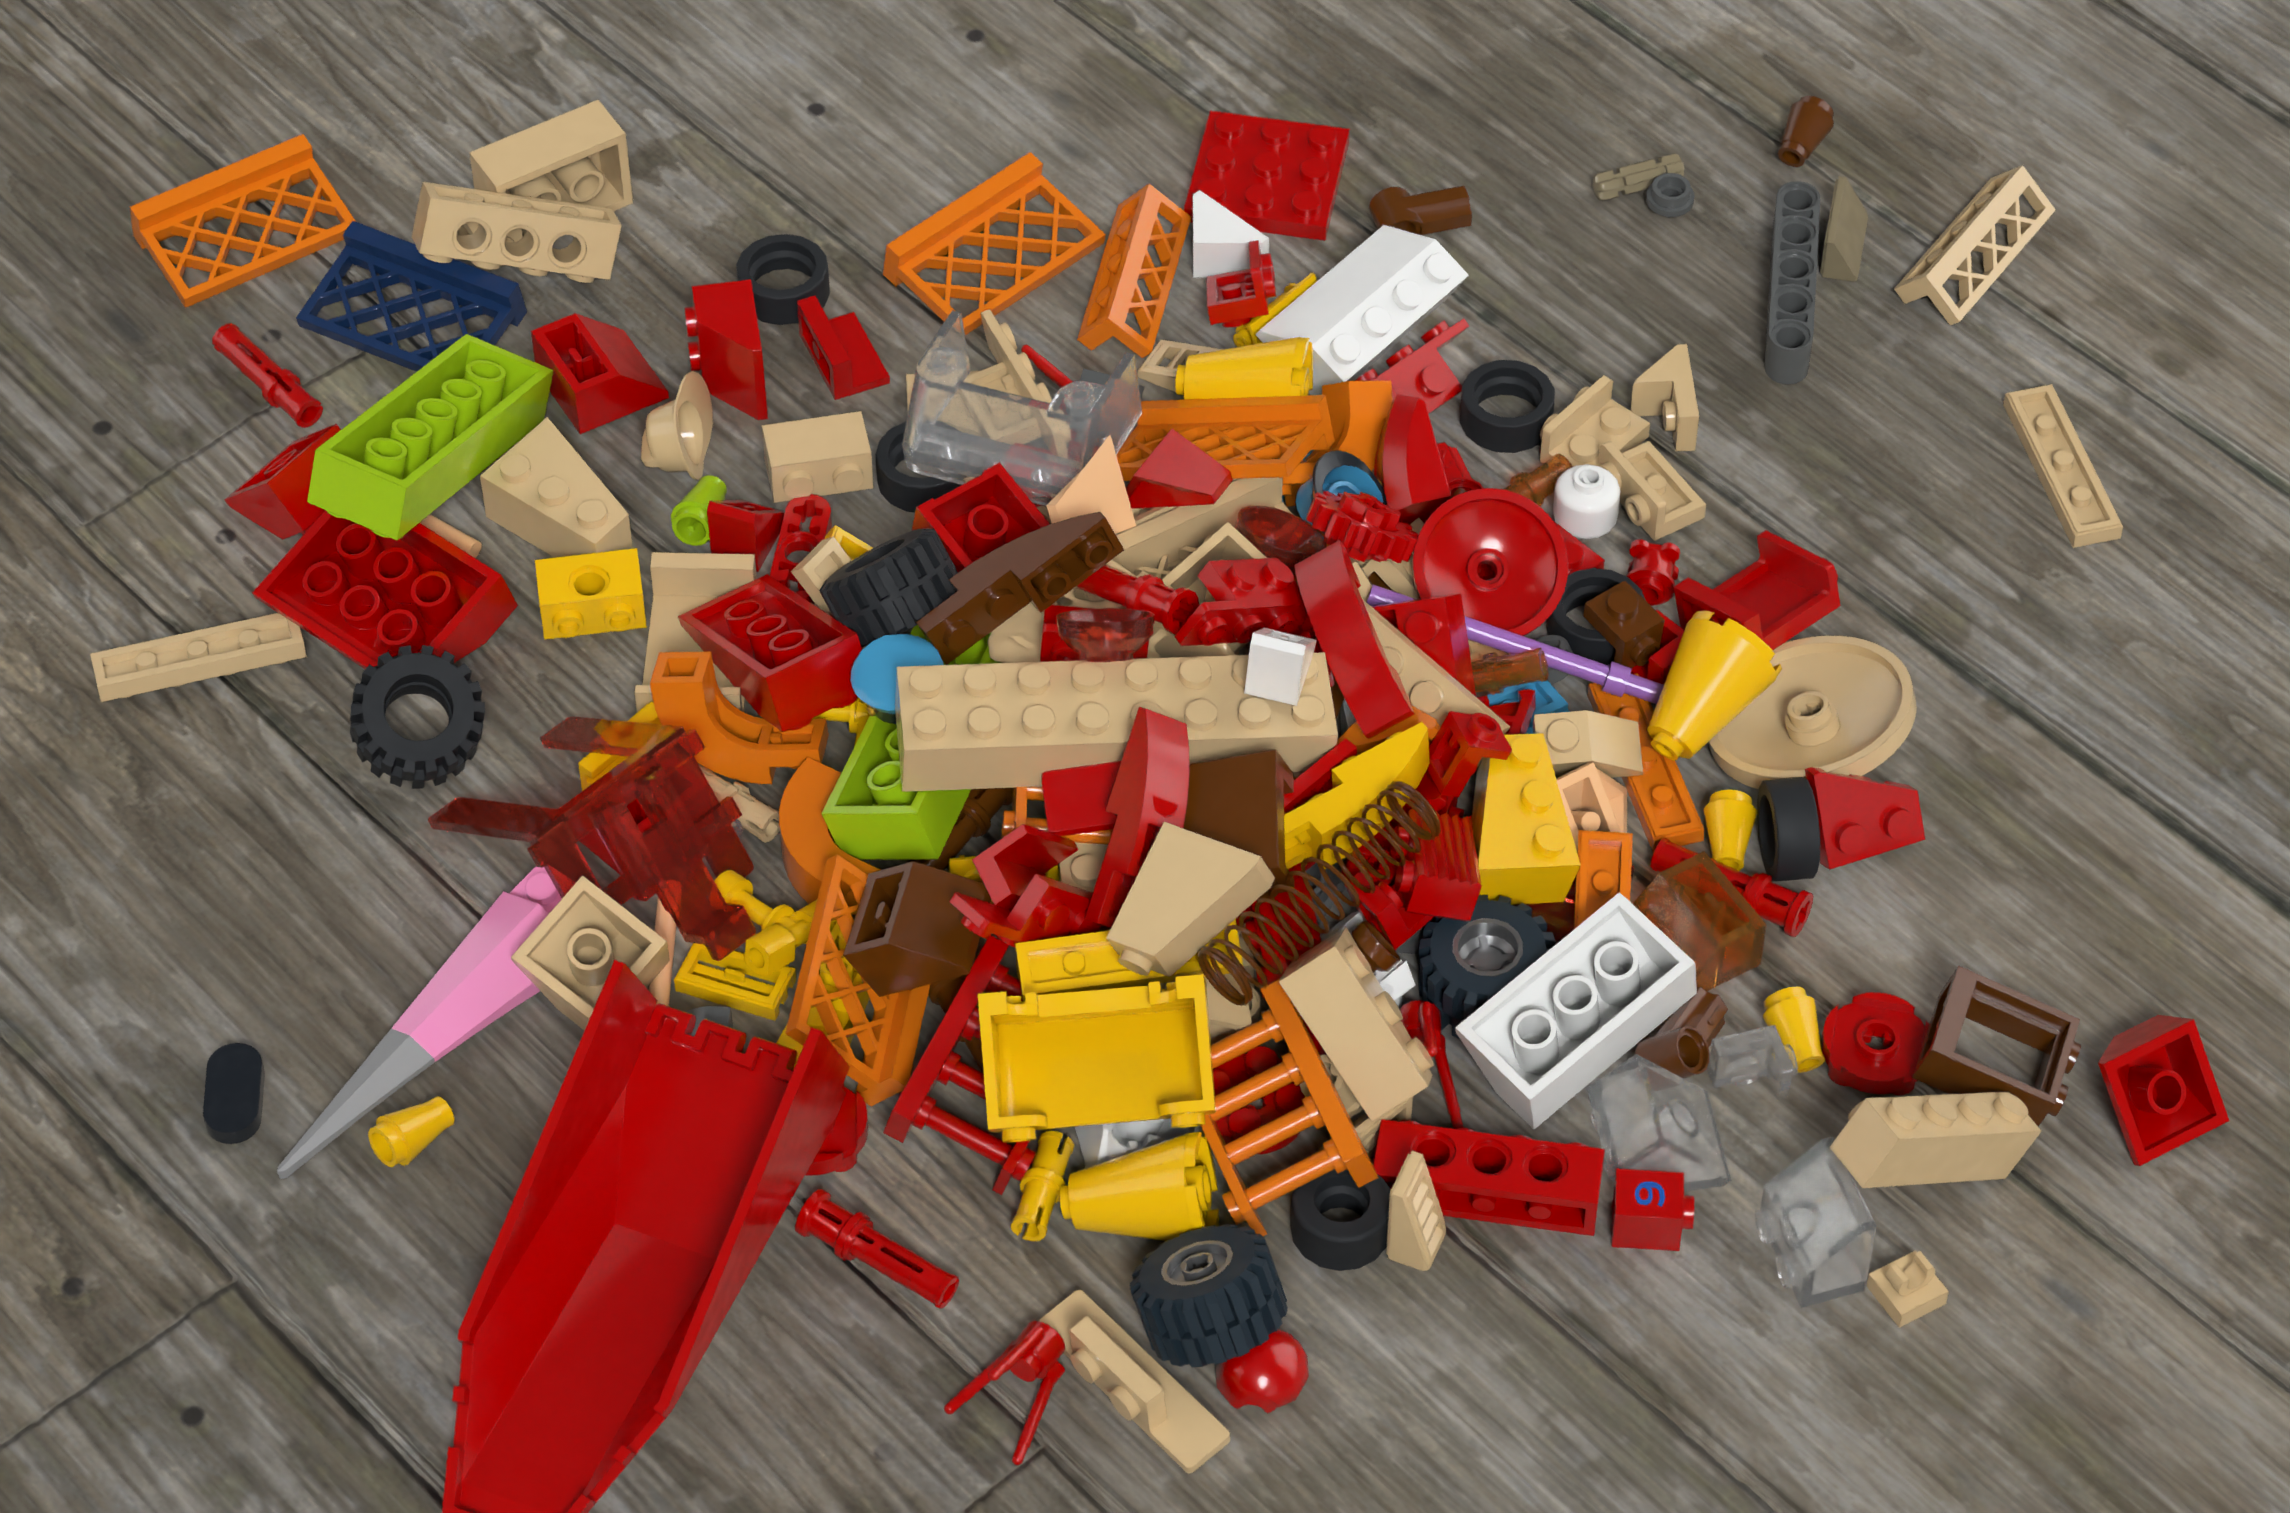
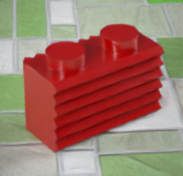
[1390,809,1482,922]

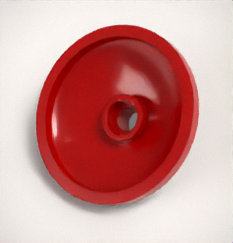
[1412,488,1568,642]

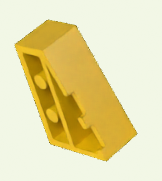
[1471,733,1581,905]

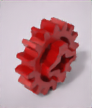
[1306,491,1419,563]

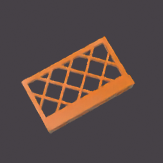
[130,134,356,308]
[883,152,1106,338]
[1115,395,1335,481]
[785,854,930,1107]

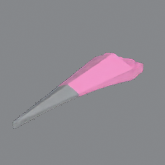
[277,861,575,1179]

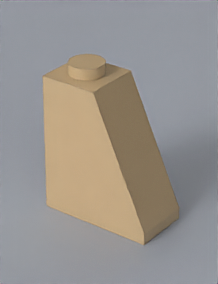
[1106,822,1275,977]

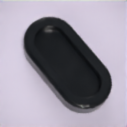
[203,1043,265,1144]

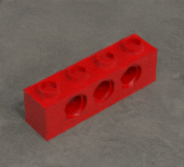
[1373,1119,1605,1236]

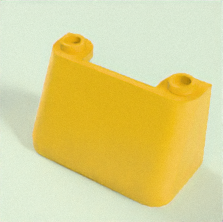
[978,974,1216,1143]

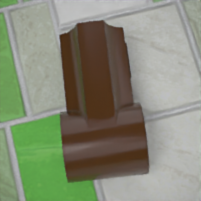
[1369,186,1472,236]
[1635,987,1728,1086]

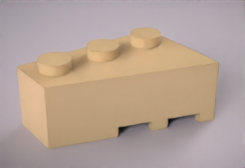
[480,417,633,558]
[1279,927,1434,1122]

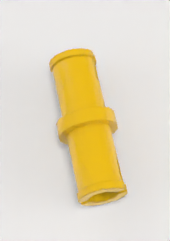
[1011,1131,1074,1241]

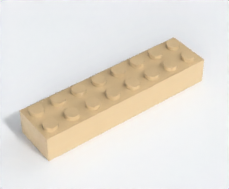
[895,652,1338,792]

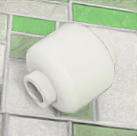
[1553,464,1621,540]

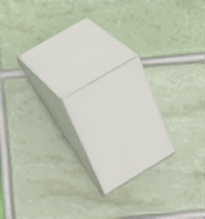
[1193,190,1269,278]
[1244,628,1317,706]

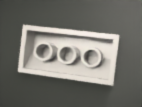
[1256,225,1469,395]
[1455,892,1697,1129]

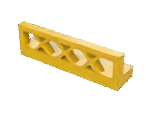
[1015,919,1243,1001]

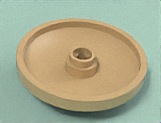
[1708,636,1917,789]

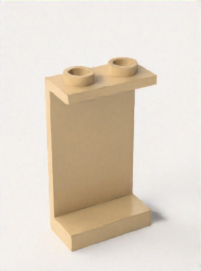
[635,552,757,712]

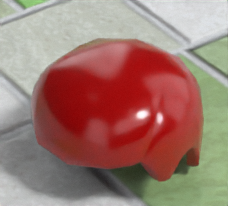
[1215,1329,1309,1413]

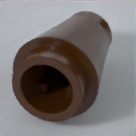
[1778,96,1834,167]

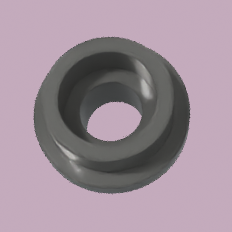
[1646,173,1695,217]

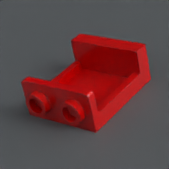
[1673,530,1841,650]

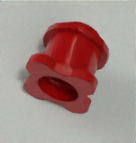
[1627,539,1680,606]

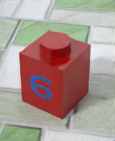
[1611,1168,1695,1251]

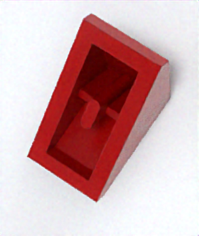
[707,500,785,572]

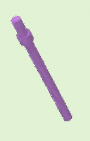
[1367,584,1664,704]

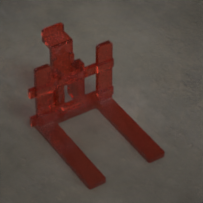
[427,716,756,961]

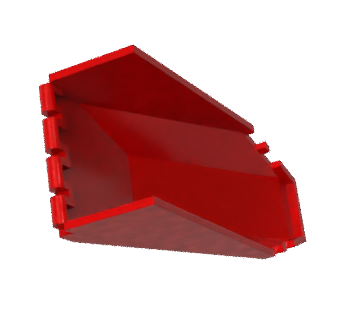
[442,960,850,1513]

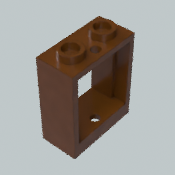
[1912,966,2081,1127]

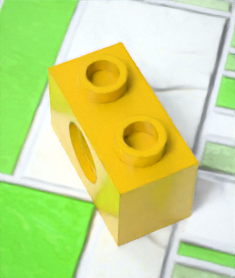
[535,548,647,640]

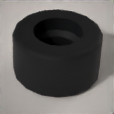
[1290,1169,1390,1271]

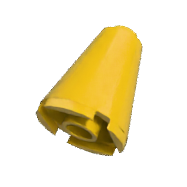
[1175,337,1314,400]
[1647,611,1782,760]
[1060,1132,1219,1241]

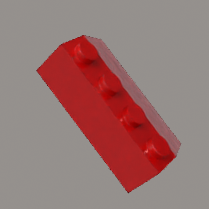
[252,510,518,669]

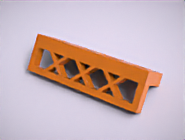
[1077,184,1191,358]

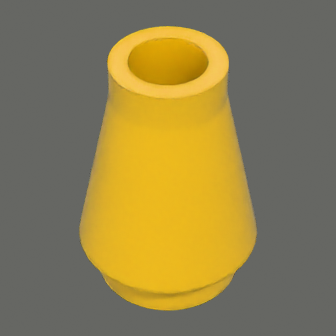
[1704,790,1757,871]
[1763,987,1825,1073]
[368,1096,454,1167]

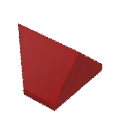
[1126,429,1233,509]

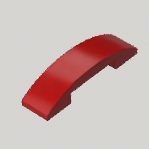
[1294,540,1415,739]

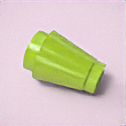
[671,475,727,546]

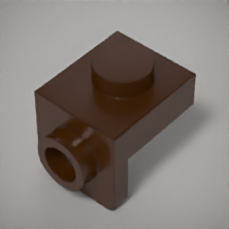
[1583,580,1665,668]

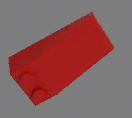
[678,574,862,732]

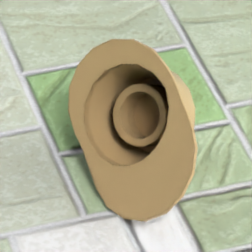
[641,371,713,481]

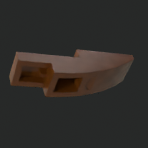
[916,512,1124,665]

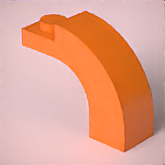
[1282,381,1392,507]
[650,651,829,784]
[779,757,881,907]

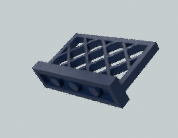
[296,221,527,372]

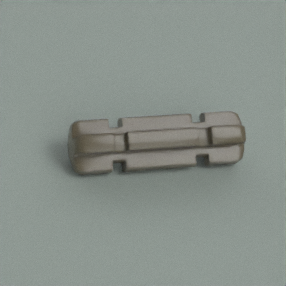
[1592,153,1685,201]

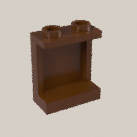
[1183,749,1295,900]

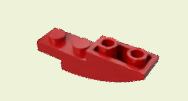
[1084,707,1189,929]

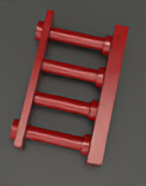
[883,936,1037,1195]

